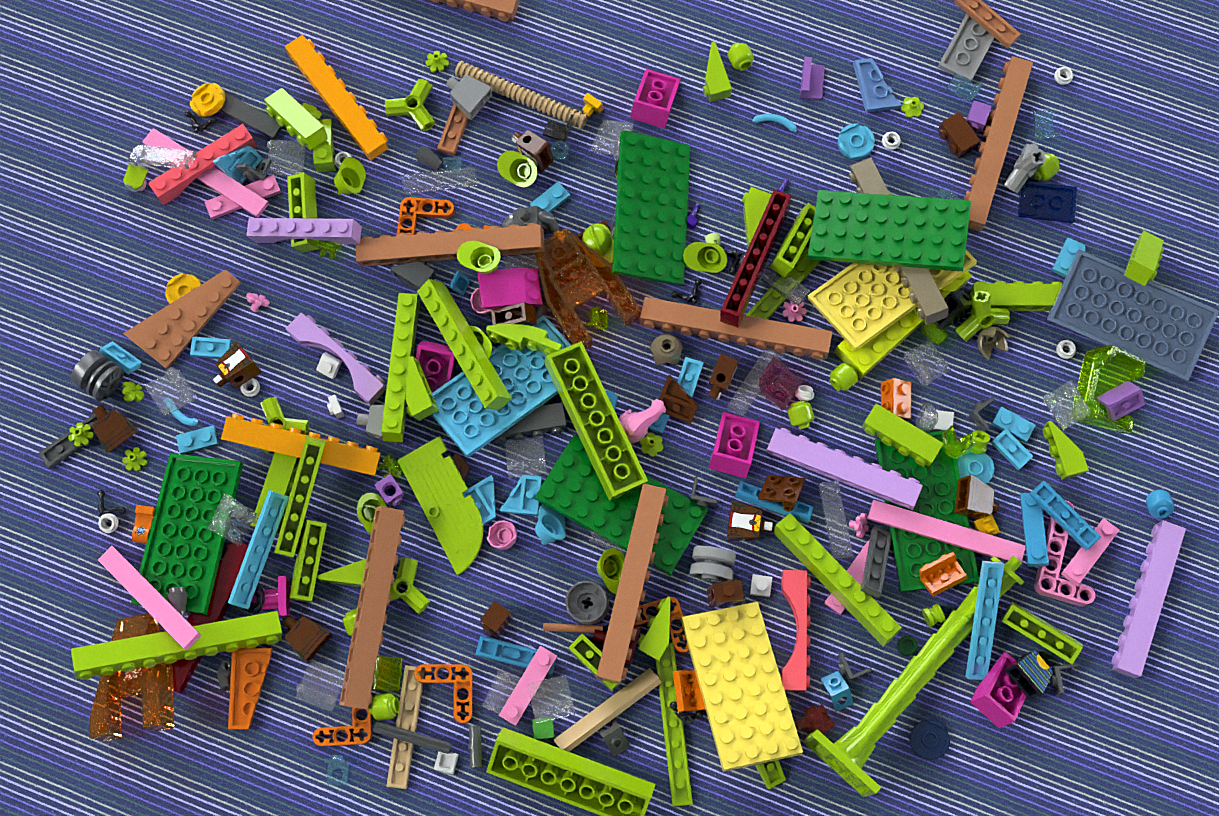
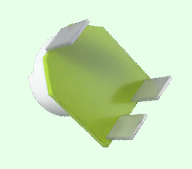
[123,162,148,192]

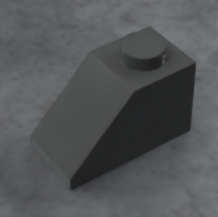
[390,261,436,291]

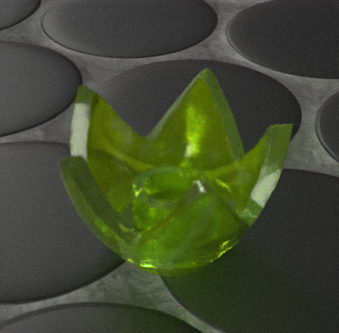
[942,425,976,458]

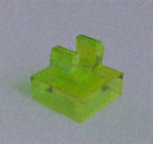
[317,240,342,260]
[586,307,608,331]
[378,455,404,478]

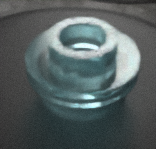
[551,141,569,159]

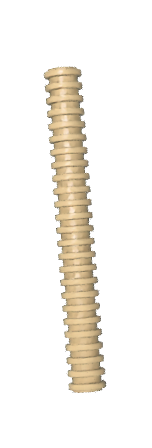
[455,61,588,129]

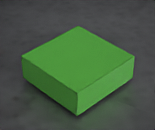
[532,717,554,740]

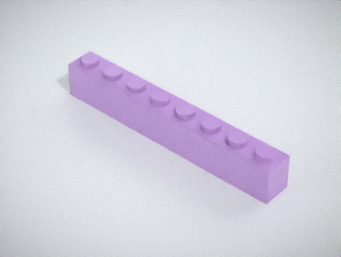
[767,428,923,510]
[1112,520,1186,678]

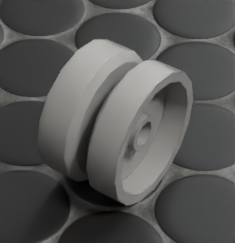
[690,546,736,583]

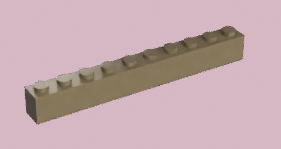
[849,158,948,325]

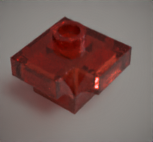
[795,704,835,734]

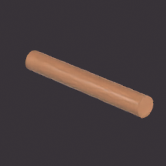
[543,623,603,633]

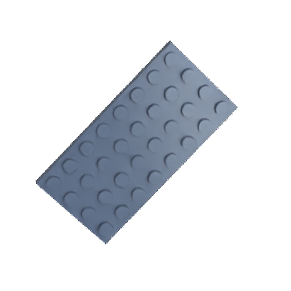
[1047,250,1219,381]

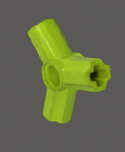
[385,79,435,132]
[956,290,1010,342]
[260,397,310,454]
[389,557,431,614]

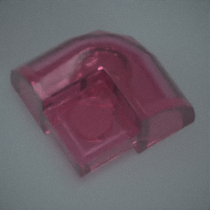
[759,357,803,410]

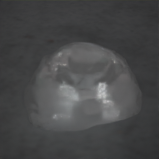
[915,402,938,433]

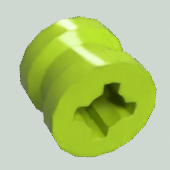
[967,430,990,454]
[922,603,945,628]

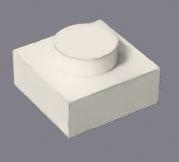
[316,352,342,379]
[327,395,344,419]
[750,574,772,597]

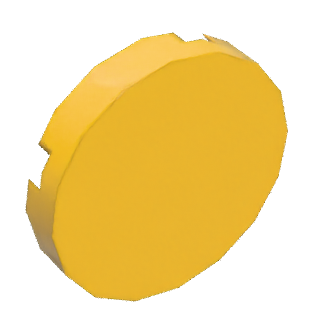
[190,83,225,117]
[165,274,202,304]

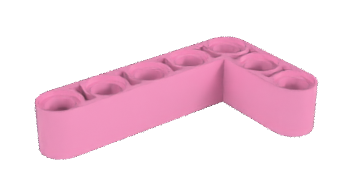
[1034,501,1095,607]

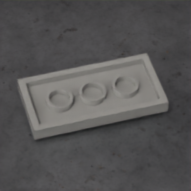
[937,13,994,83]

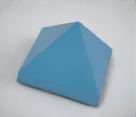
[449,271,471,296]

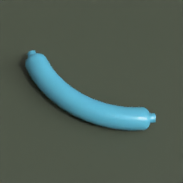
[752,114,797,132]
[165,398,198,426]

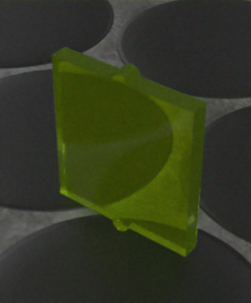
[373,656,403,691]

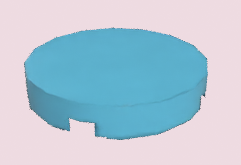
[838,123,875,160]
[957,450,995,484]

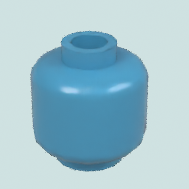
[1146,490,1174,519]

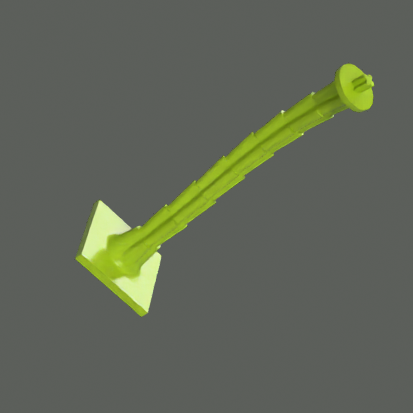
[802,555,1024,797]

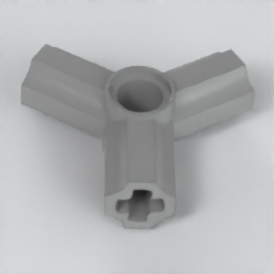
[1004,143,1046,193]

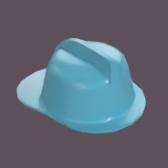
[535,504,566,545]

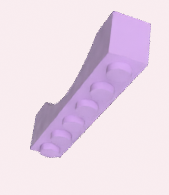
[246,218,362,244]
[285,313,386,406]

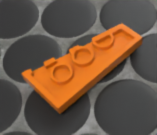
[228,648,273,730]

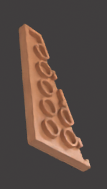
[123,270,241,369]

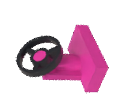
[246,576,290,619]

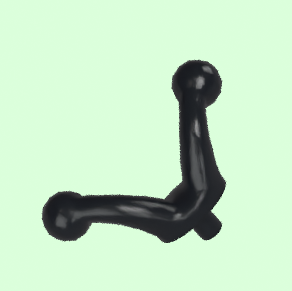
[185,110,217,133]
[720,244,743,275]
[671,278,702,304]
[97,490,126,517]
[670,702,703,724]

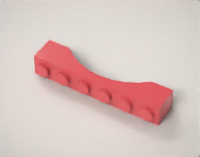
[148,124,257,206]
[780,570,811,692]

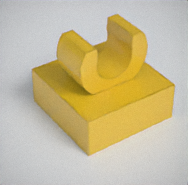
[582,92,604,117]
[973,514,1000,536]

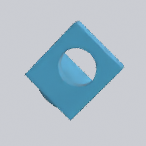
[821,671,854,712]

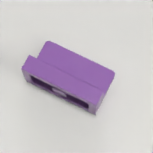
[800,57,825,100]
[1096,381,1145,421]

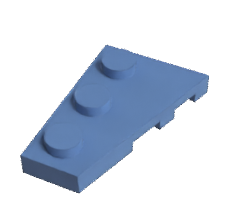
[853,58,902,112]

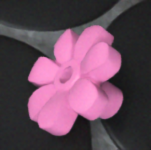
[246,292,270,312]
[782,298,806,322]
[849,513,869,538]

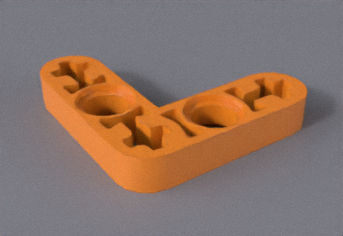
[397,197,455,236]
[634,597,689,654]
[414,664,472,724]
[312,707,372,747]

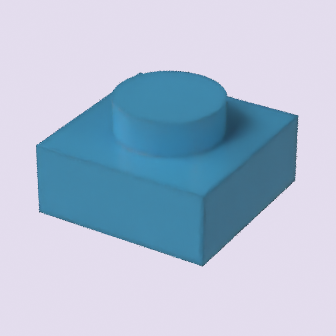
[648,413,669,435]

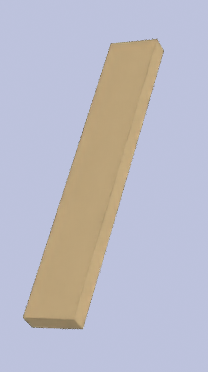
[386,665,425,789]
[554,668,662,752]

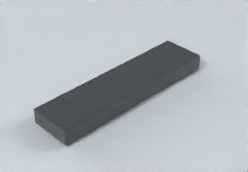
[219,92,283,140]
[38,414,99,469]
[860,526,891,598]

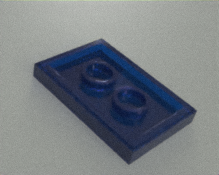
[1018,181,1077,223]

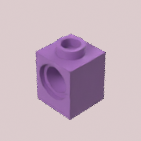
[966,100,991,132]
[374,474,405,507]

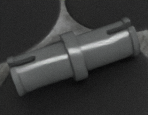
[467,726,484,768]

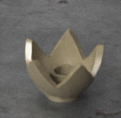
[977,326,1011,360]
[650,334,683,365]

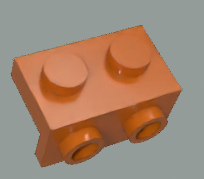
[880,378,911,420]
[919,552,967,597]
[673,670,706,712]

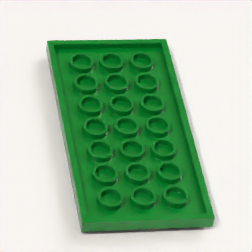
[612,130,690,286]
[808,190,971,271]
[874,430,979,592]
[535,435,708,576]
[131,453,244,615]

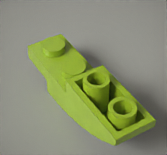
[486,324,562,356]

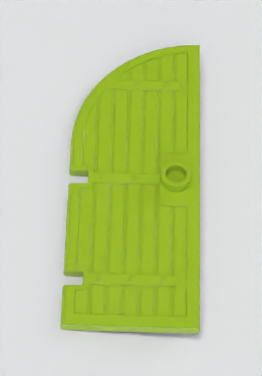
[397,436,483,576]

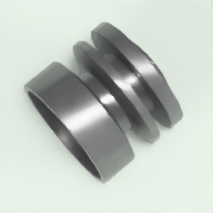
[71,350,124,401]
[565,581,609,625]

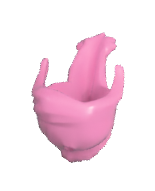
[619,399,666,444]

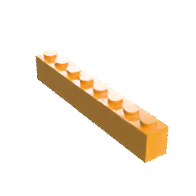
[285,34,388,161]
[221,413,381,476]

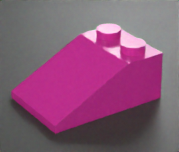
[630,69,680,129]
[477,268,542,309]
[416,340,457,393]
[709,412,760,479]
[970,652,1026,728]

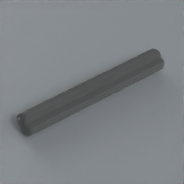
[374,722,452,754]

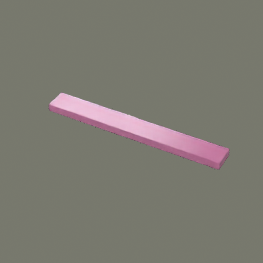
[142,128,269,218]
[867,500,1026,562]
[98,546,201,650]

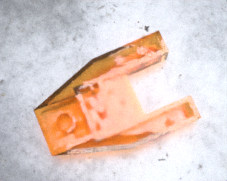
[535,228,641,350]
[89,613,174,741]

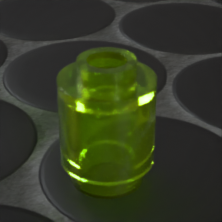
[920,322,949,346]

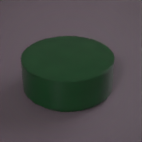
[897,636,918,656]

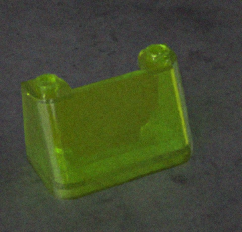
[1072,345,1146,434]

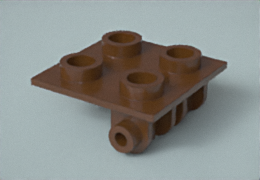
[758,475,805,512]

